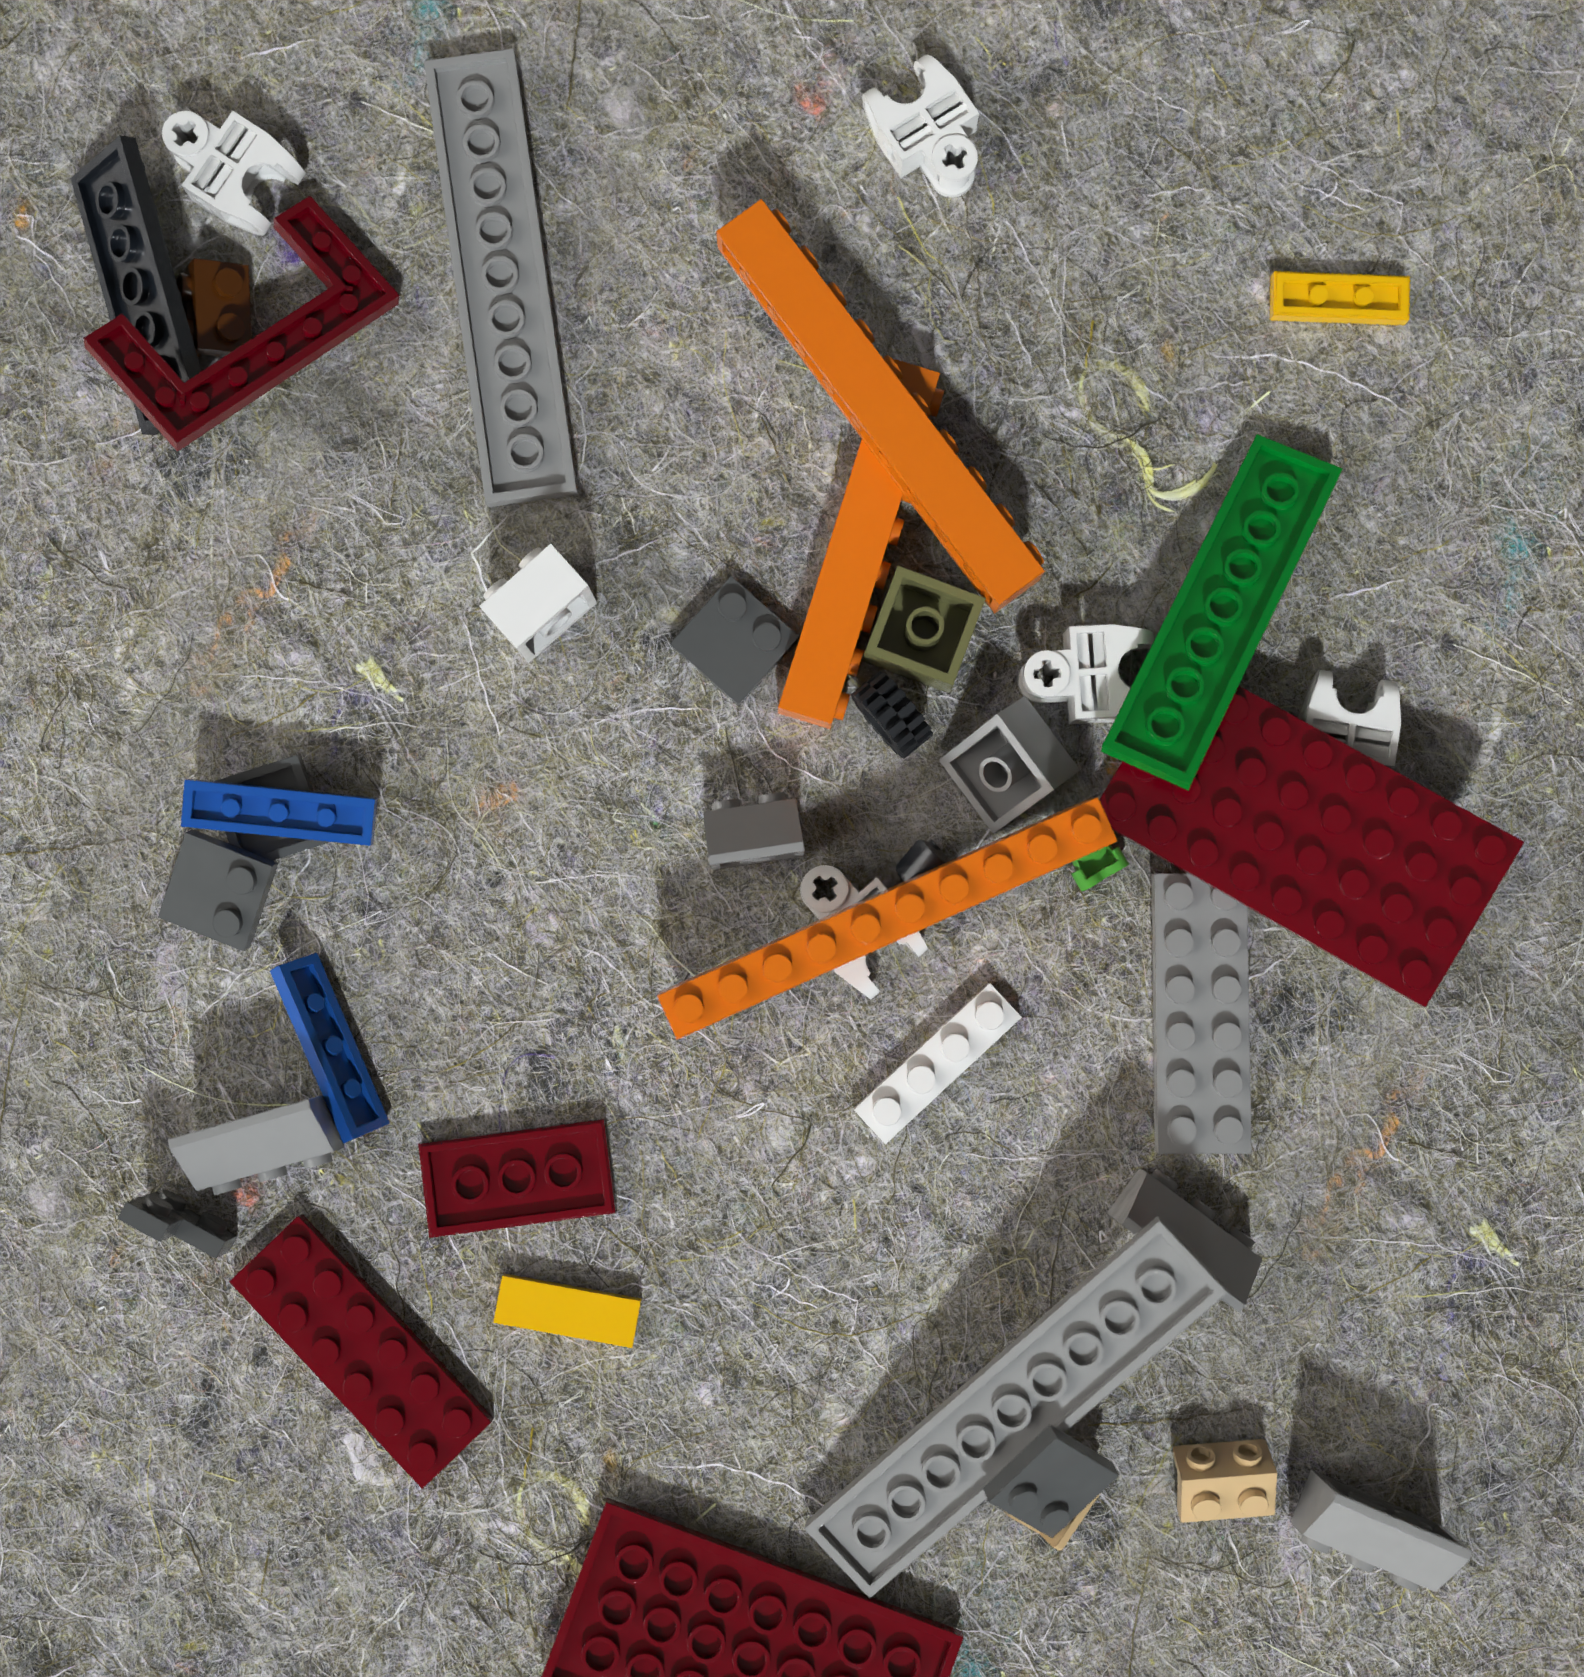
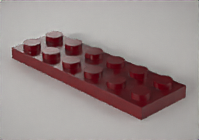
[229,1214,494,1489]

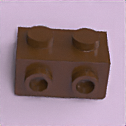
[176,258,252,358]

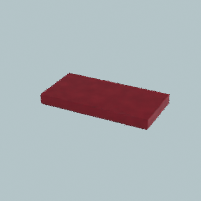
[418,1118,617,1238]

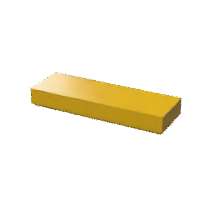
[1270,271,1410,325]
[493,1273,642,1348]

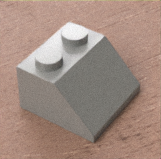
[939,696,1080,834]
[703,792,805,870]

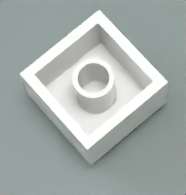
[479,544,597,663]

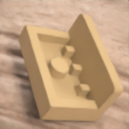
[1173,1439,1277,1523]

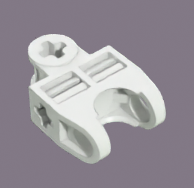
[862,55,979,197]
[162,110,306,236]
[1018,624,1154,724]
[1299,669,1401,768]
[800,865,928,1000]

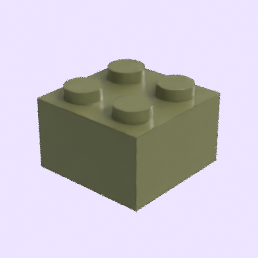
[863,566,986,693]

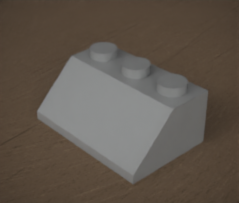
[167,1095,344,1195]
[1107,1168,1262,1313]
[1290,1469,1473,1592]

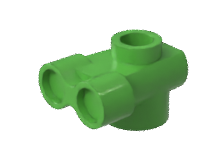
[1071,845,1129,892]

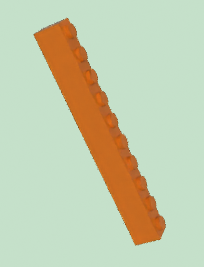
[716,199,1045,614]
[657,797,1117,1040]

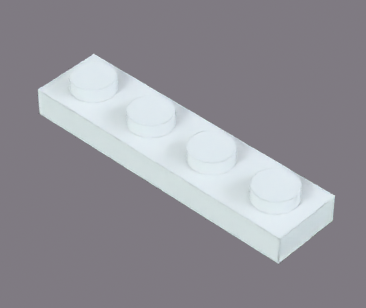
[853,983,1022,1145]

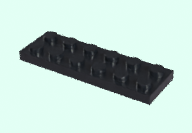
[70,135,201,435]

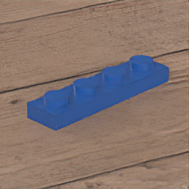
[181,779,378,846]
[270,953,390,1144]

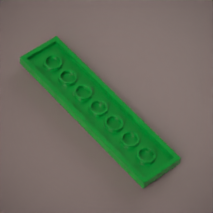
[1101,434,1343,790]

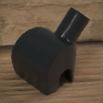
[896,839,950,881]

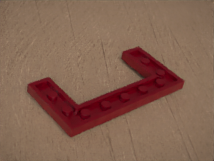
[83,196,400,452]

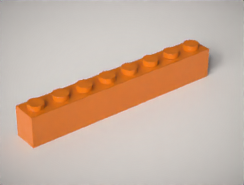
[778,358,945,730]

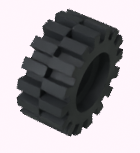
[851,671,933,759]

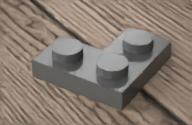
[117,1190,237,1259]

